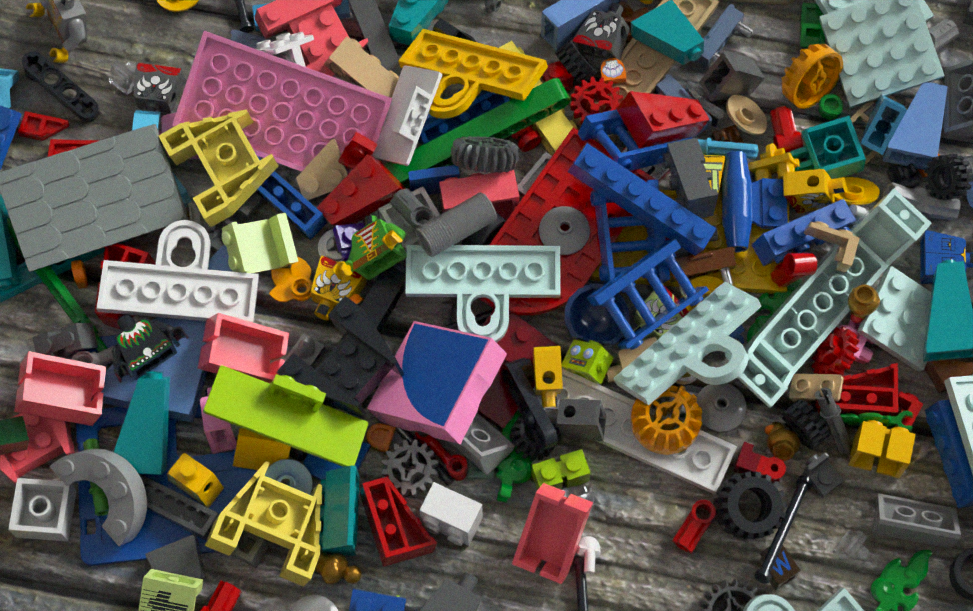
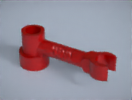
[415,432,468,481]

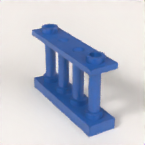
[578,110,692,171]
[590,179,670,285]
[587,239,709,350]

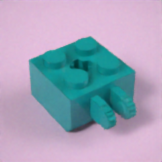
[789,116,866,179]

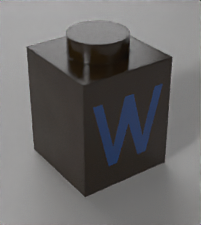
[757,545,801,591]

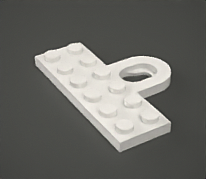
[97,220,259,323]

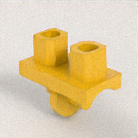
[748,143,800,181]

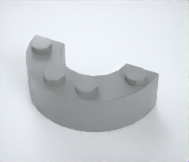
[50,449,147,546]

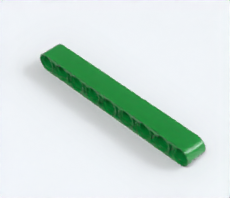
[385,78,571,189]

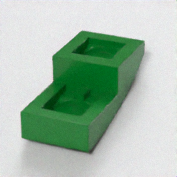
[799,2,825,48]

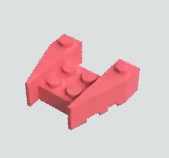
[254,0,369,78]
[0,413,75,485]

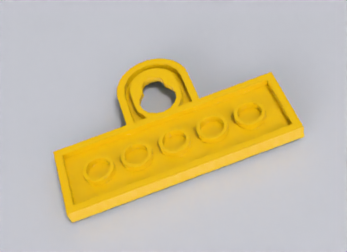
[398,29,548,119]

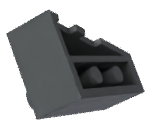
[663,138,718,218]

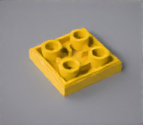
[233,428,291,470]

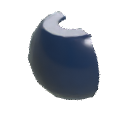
[565,284,629,346]

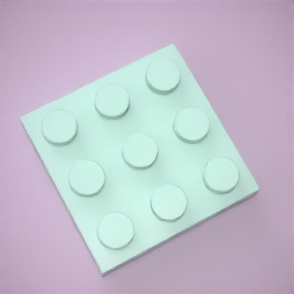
[857,266,931,372]

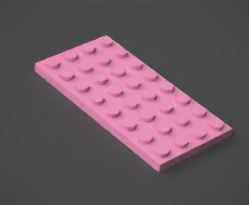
[172,31,393,174]

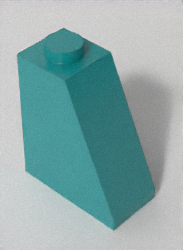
[631,0,704,65]

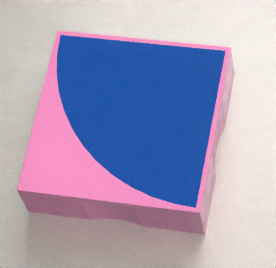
[367,321,507,444]

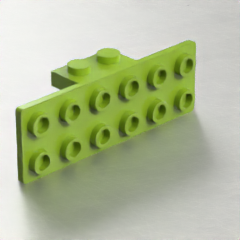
[203,365,368,467]

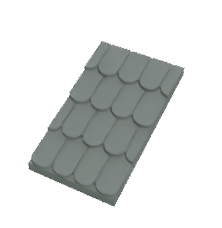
[0,124,189,272]

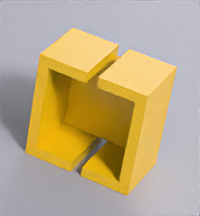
[848,420,916,478]

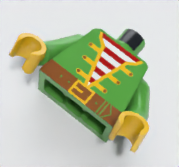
[332,215,407,280]

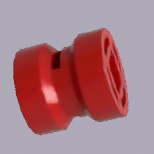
[511,124,542,152]

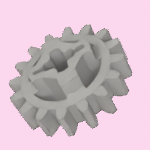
[382,440,439,497]

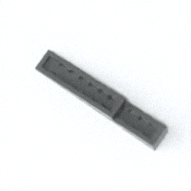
[347,0,403,77]
[138,473,270,568]

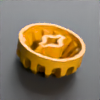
[781,44,843,109]
[630,385,702,455]

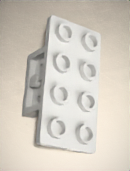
[372,65,442,166]

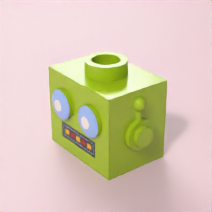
[561,339,614,385]

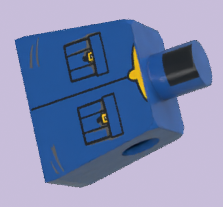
[920,230,973,284]

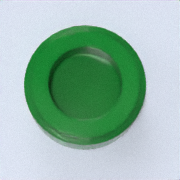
[818,94,843,120]

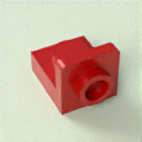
[541,61,574,92]
[338,132,378,170]
[898,392,923,426]

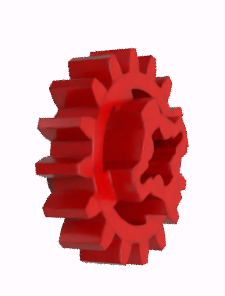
[570,77,623,125]
[811,326,860,376]

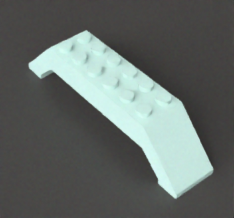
[737,188,931,408]

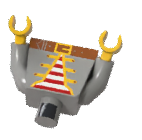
[26,0,87,63]

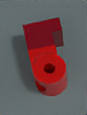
[733,441,786,482]

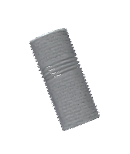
[415,192,497,257]

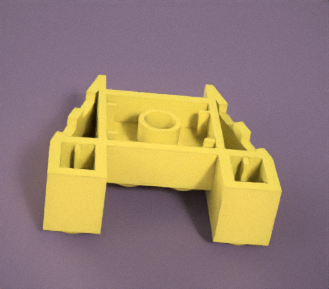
[158,110,278,227]
[205,461,322,587]

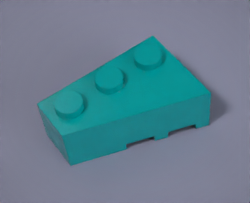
[389,0,449,45]

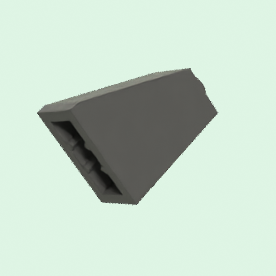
[699,51,765,102]

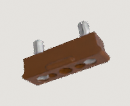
[669,247,737,296]

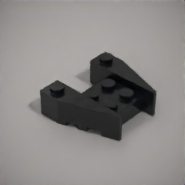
[276,296,404,419]

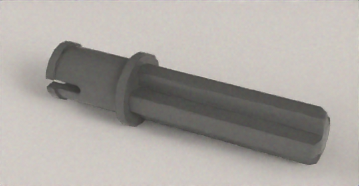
[815,388,853,454]

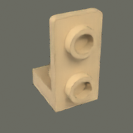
[804,221,860,273]
[789,374,844,406]

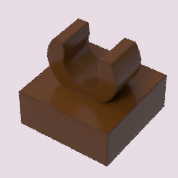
[712,125,744,143]

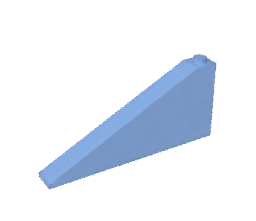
[101,244,233,423]

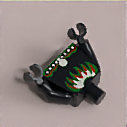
[113,314,189,383]

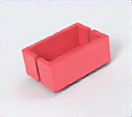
[439,170,519,228]
[197,313,289,384]
[14,351,106,426]
[512,483,593,584]

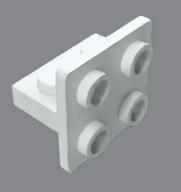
[254,32,314,67]

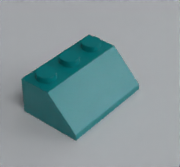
[319,466,360,556]

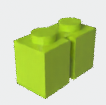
[531,449,591,490]

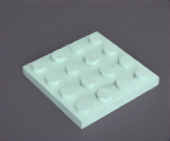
[819,0,945,108]

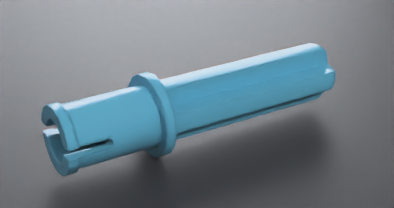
[698,138,758,159]

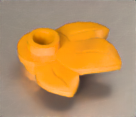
[269,256,313,302]

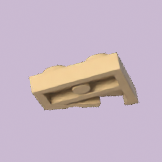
[296,139,348,200]

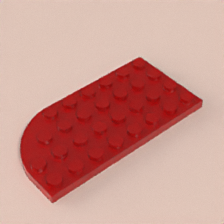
[478,127,655,315]

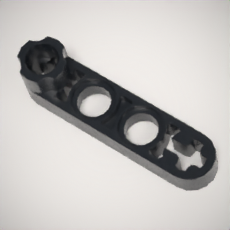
[22,51,99,122]
[500,357,558,450]

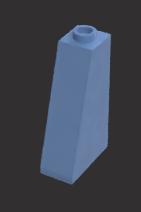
[541,0,621,51]
[883,82,948,170]

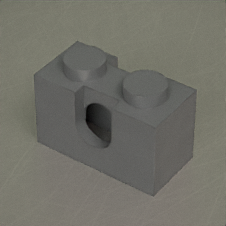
[32,323,98,358]

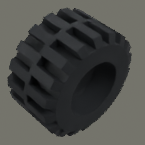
[713,472,787,539]

